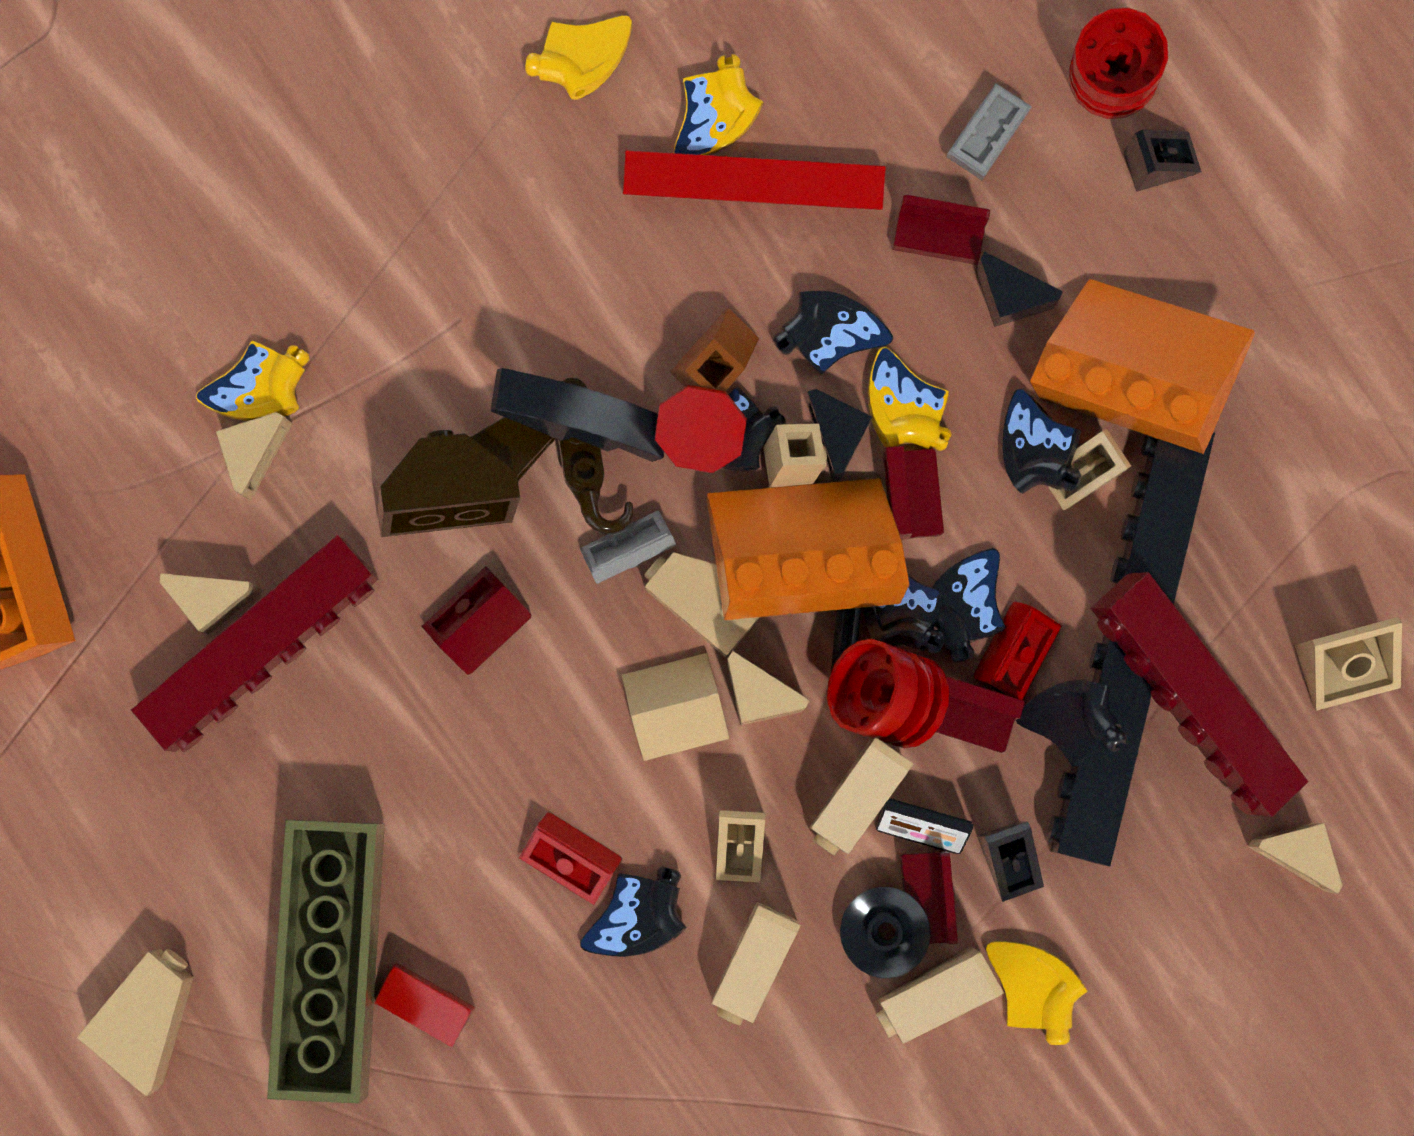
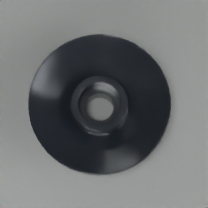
[840,887,931,978]

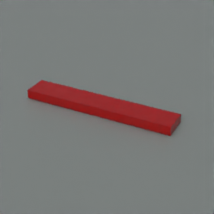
[623,150,886,210]

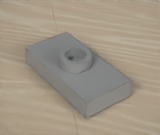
[946,83,1032,180]
[580,510,676,584]

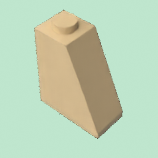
[644,552,761,658]
[809,737,913,856]
[712,901,801,1026]
[876,946,1004,1044]
[77,949,194,1097]

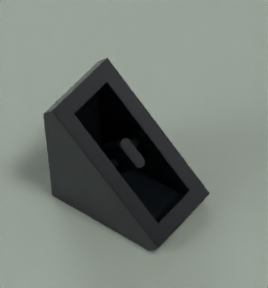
[1124,129,1202,192]
[976,252,1063,327]
[806,389,872,481]
[977,821,1044,902]

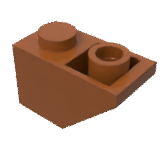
[670,308,759,391]

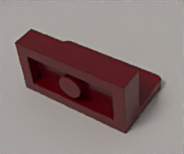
[892,195,991,265]
[883,446,944,540]
[421,566,532,675]
[935,677,1025,753]
[900,851,958,945]

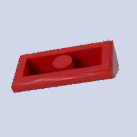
[973,601,1062,700]
[519,812,622,905]
[375,963,475,1047]

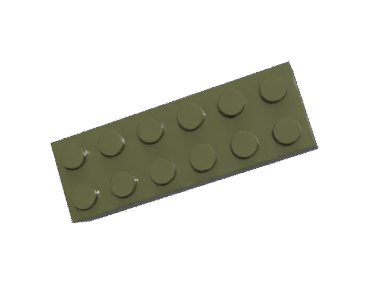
[267,820,385,1104]

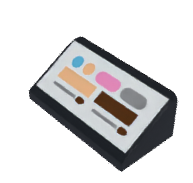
[876,798,974,854]

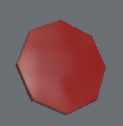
[655,385,747,473]

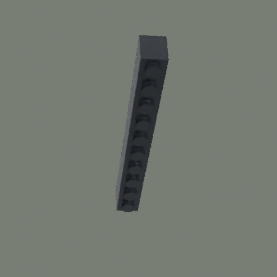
[1047,432,1215,867]

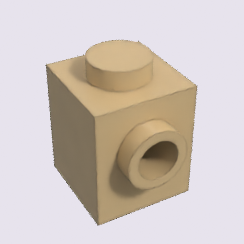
[763,424,827,487]

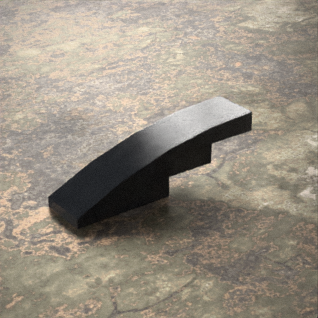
[490,368,664,462]

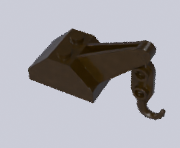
[378,378,633,537]

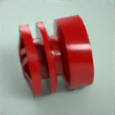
[1069,8,1168,119]
[827,639,949,748]

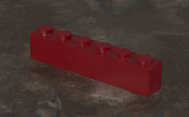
[131,535,379,752]
[1090,572,1309,817]

